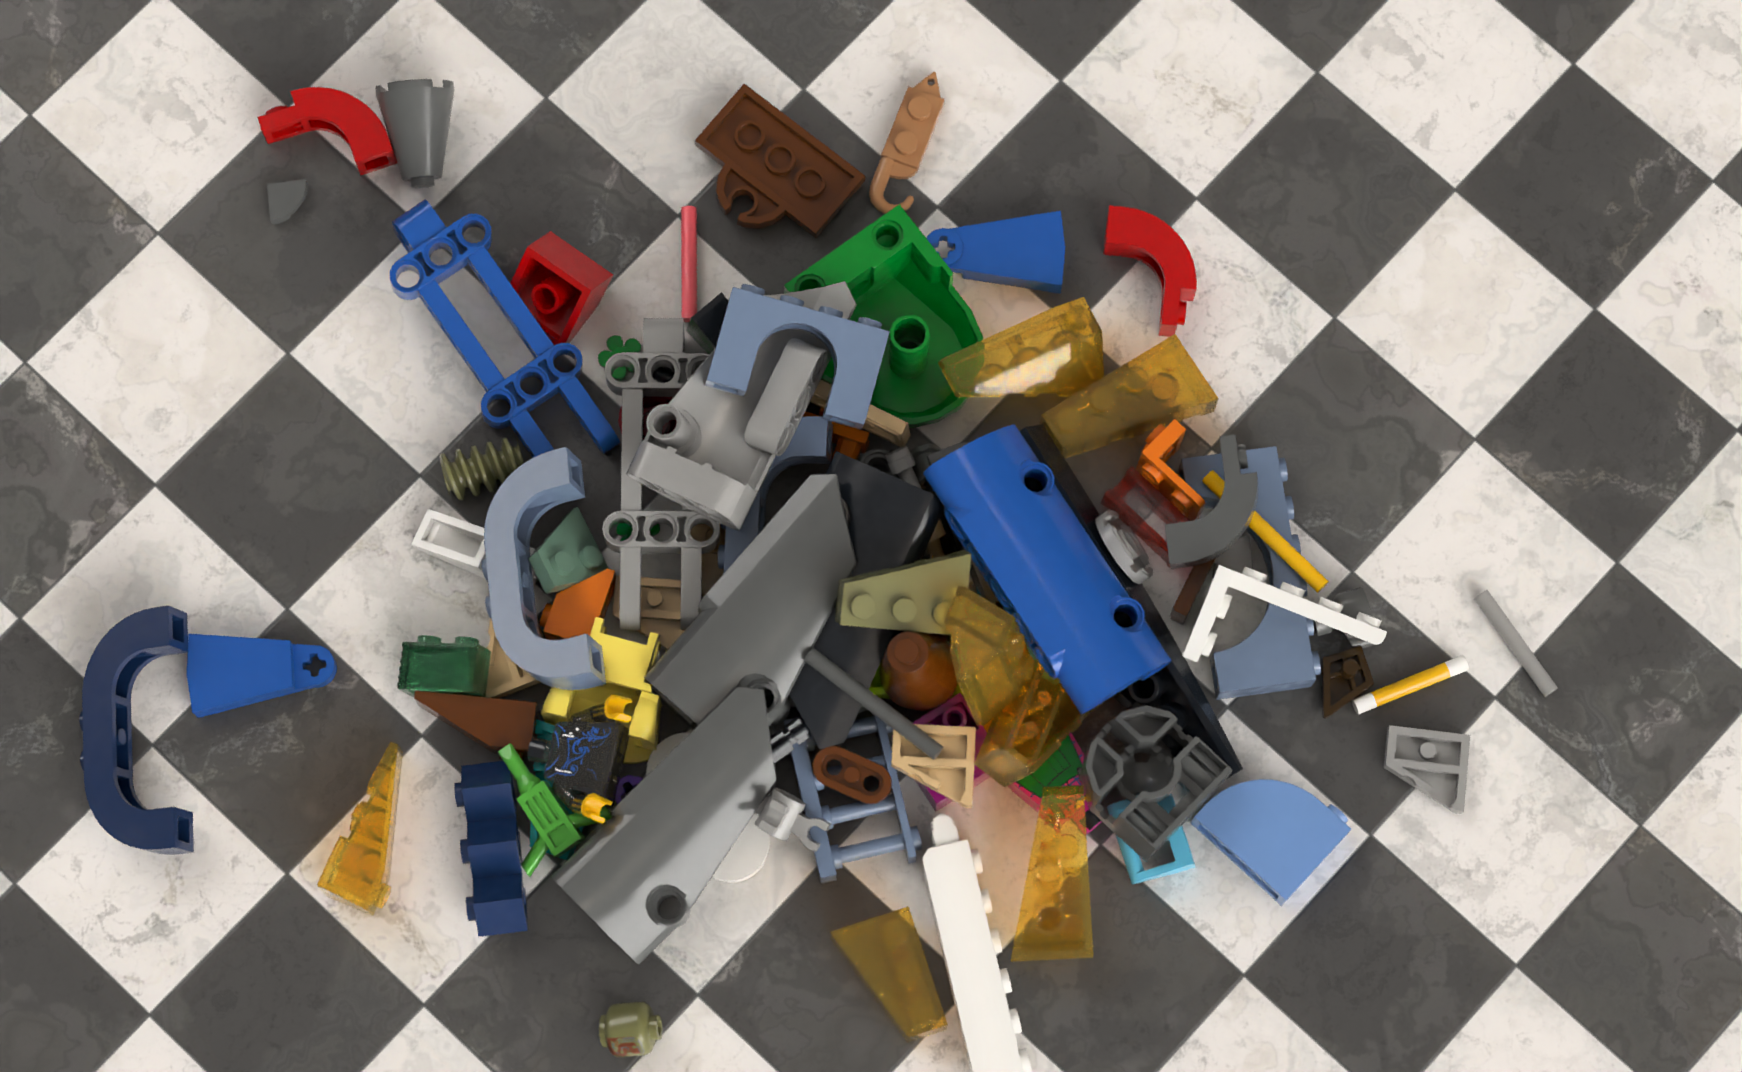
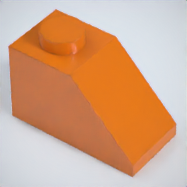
[540,568,616,640]

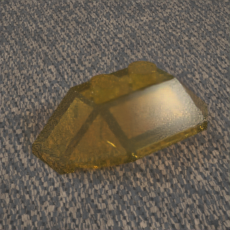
[945,586,1034,726]

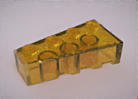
[1039,334,1219,459]

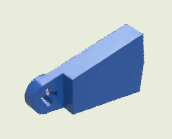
[926,211,1065,294]
[186,634,337,718]

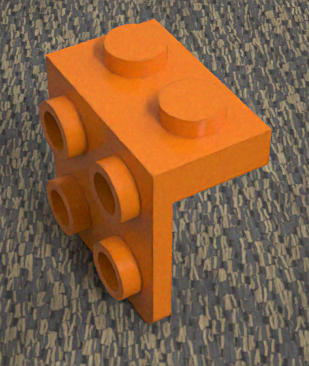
[1135,419,1206,522]

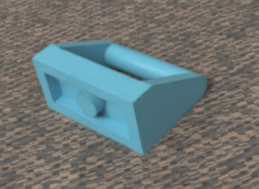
[1107,792,1196,885]

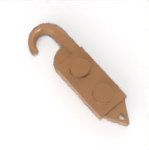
[869,72,945,214]

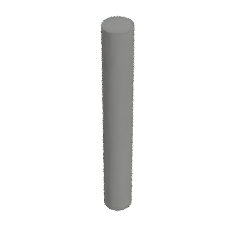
[1474,590,1558,697]

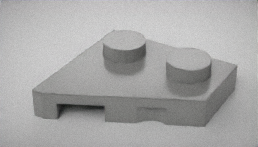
[1384,725,1470,814]

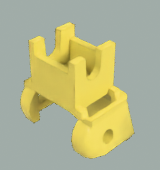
[541,617,662,764]

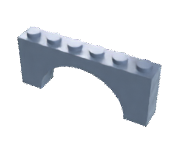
[1178,446,1321,700]

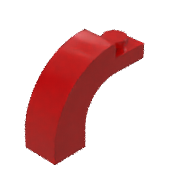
[257,87,397,175]
[1103,205,1197,337]

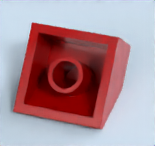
[510,231,613,345]

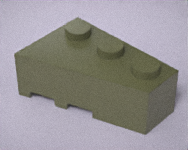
[835,550,971,636]

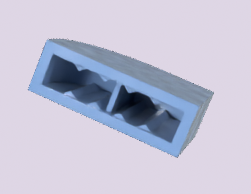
[1191,779,1351,906]

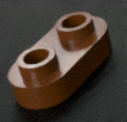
[813,746,892,804]

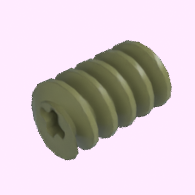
[439,437,524,501]

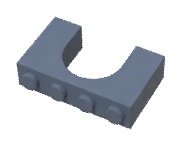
[705,284,890,430]

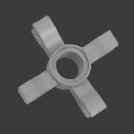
[754,787,832,852]

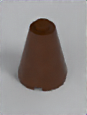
[879,631,960,711]

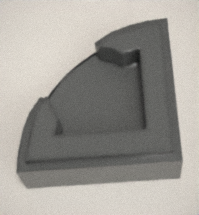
[267,179,308,225]

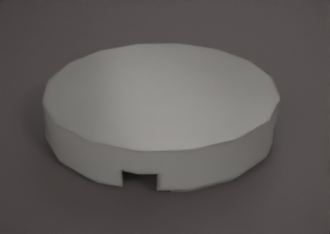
[1095,509,1153,584]

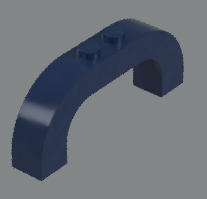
[79,605,194,855]

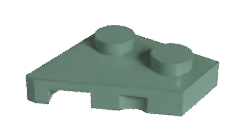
[529,507,609,594]

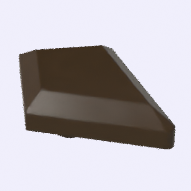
[1322,646,1374,719]

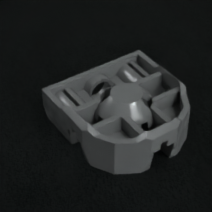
[1079,705,1233,862]

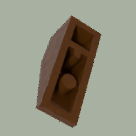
[414,690,540,761]

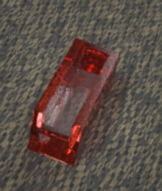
[1100,466,1190,568]

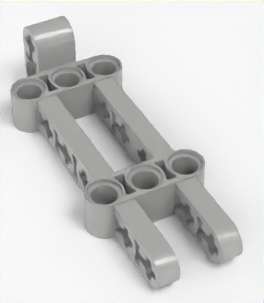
[602,318,720,630]

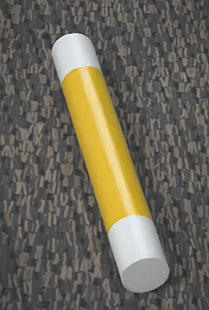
[1352,655,1469,715]

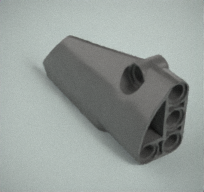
[644,474,858,726]
[551,687,777,965]

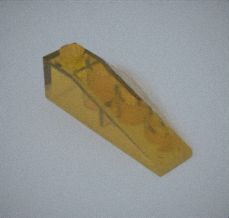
[938,297,1104,397]
[317,742,403,916]

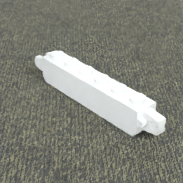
[921,813,1031,1072]

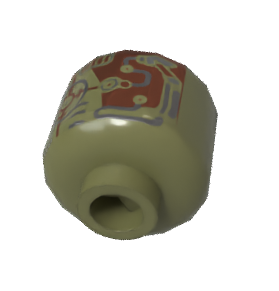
[599,1001,663,1057]

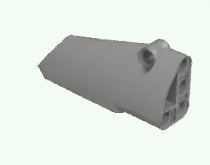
[626,281,857,531]

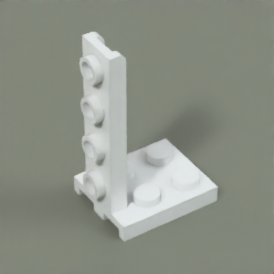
[1183,565,1387,662]

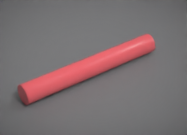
[681,206,697,323]

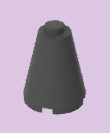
[375,79,454,188]

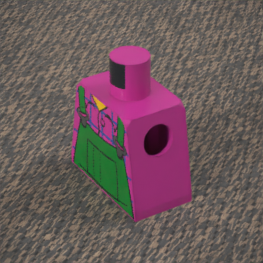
[1008,730,1102,834]

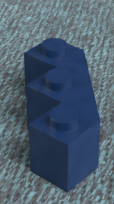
[454,761,528,937]

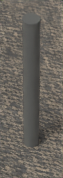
[804,648,944,760]

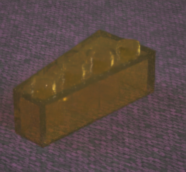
[1011,785,1093,962]

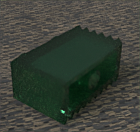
[397,635,491,697]

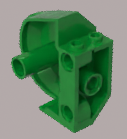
[784,204,984,428]

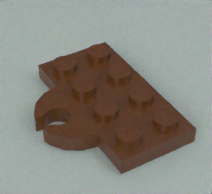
[695,83,865,238]

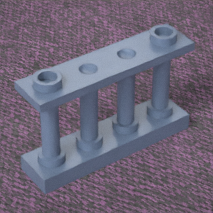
[784,713,922,884]

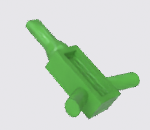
[498,743,612,877]

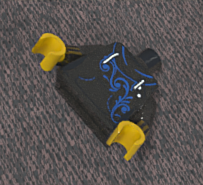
[528,695,632,824]

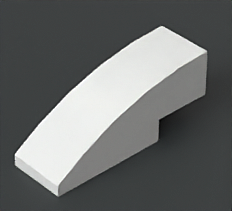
[411,509,538,585]

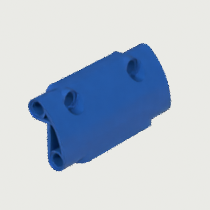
[923,424,1172,714]

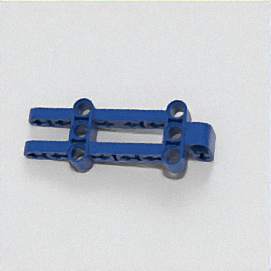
[390,199,620,458]

